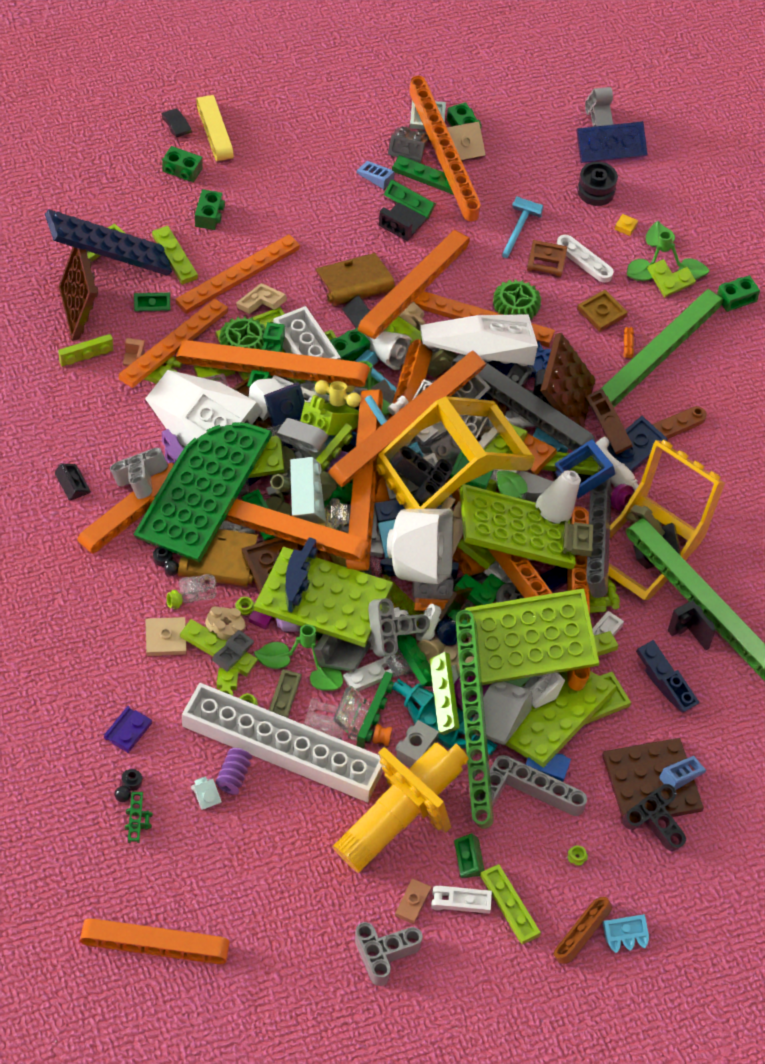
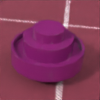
[611,484,635,512]

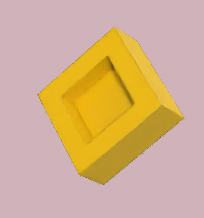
[614,214,638,236]

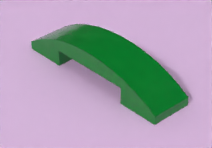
[247,322,286,388]

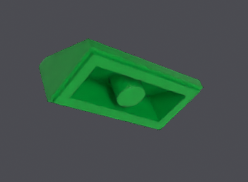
[134,292,171,311]
[454,833,485,878]

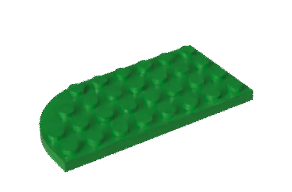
[133,422,273,562]

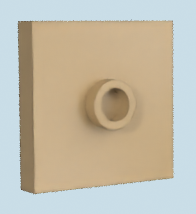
[447,122,485,160]
[146,617,186,656]

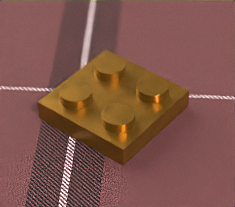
[577,290,628,332]

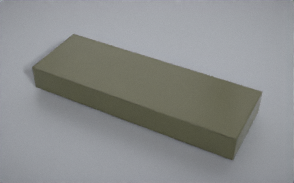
[269,669,302,718]

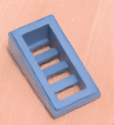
[356,161,395,190]
[660,756,706,790]

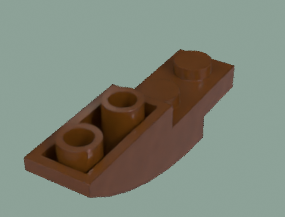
[586,389,633,454]

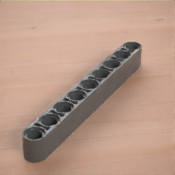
[451,354,595,451]
[586,469,612,598]

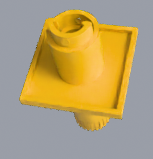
[333,743,469,873]

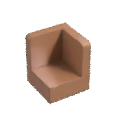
[123,338,145,367]

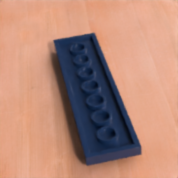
[45,209,172,276]

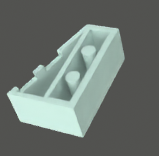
[291,457,326,524]

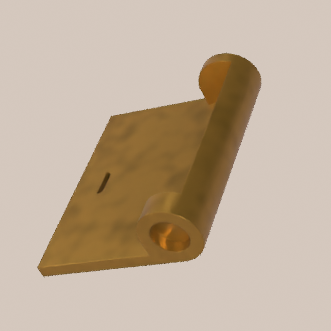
[316,253,395,306]
[178,529,258,587]

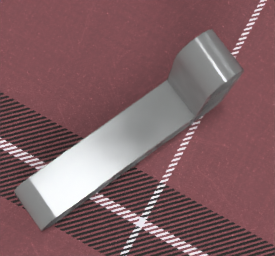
[476,755,587,816]

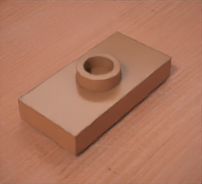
[395,878,431,924]

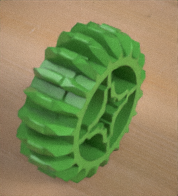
[493,279,541,320]
[219,316,265,350]

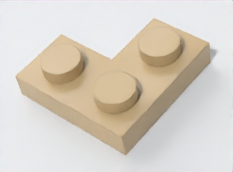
[236,283,287,314]

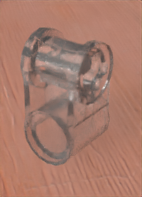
[178,575,217,603]

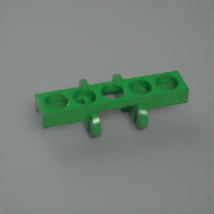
[125,792,153,843]

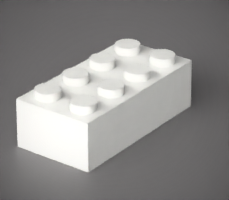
[273,306,341,383]

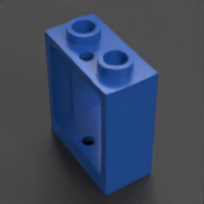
[555,439,615,499]

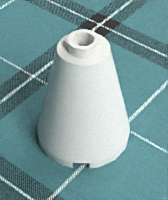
[364,331,412,370]
[536,471,581,524]

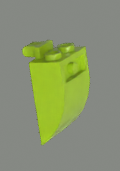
[300,395,359,435]

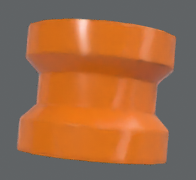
[373,724,393,747]

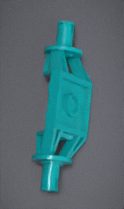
[392,679,498,755]

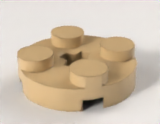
[205,606,245,640]

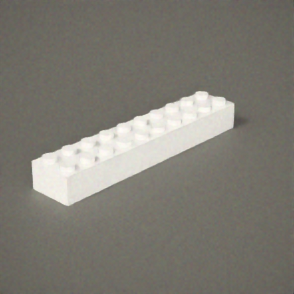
[182,683,383,803]

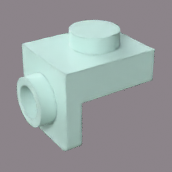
[191,776,222,810]

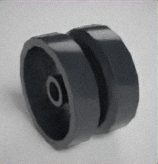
[577,162,618,206]

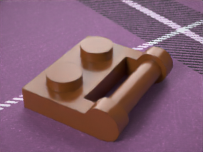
[527,240,568,277]

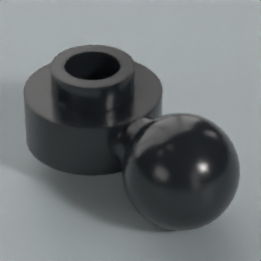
[153,547,179,576]
[114,769,142,802]

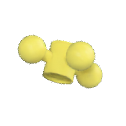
[315,380,361,408]

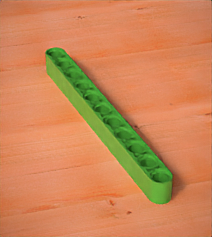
[601,289,723,407]
[626,518,765,681]
[456,610,494,829]

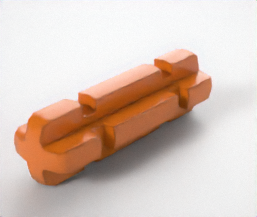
[624,327,634,359]

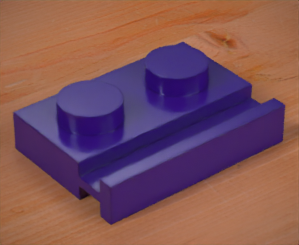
[104,706,152,753]

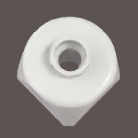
[387,509,453,584]

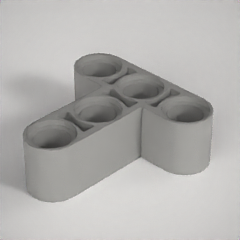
[585,87,615,142]
[276,418,328,459]
[110,448,168,499]
[368,598,430,657]
[355,922,423,986]

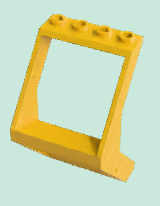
[376,396,535,509]
[608,439,725,600]

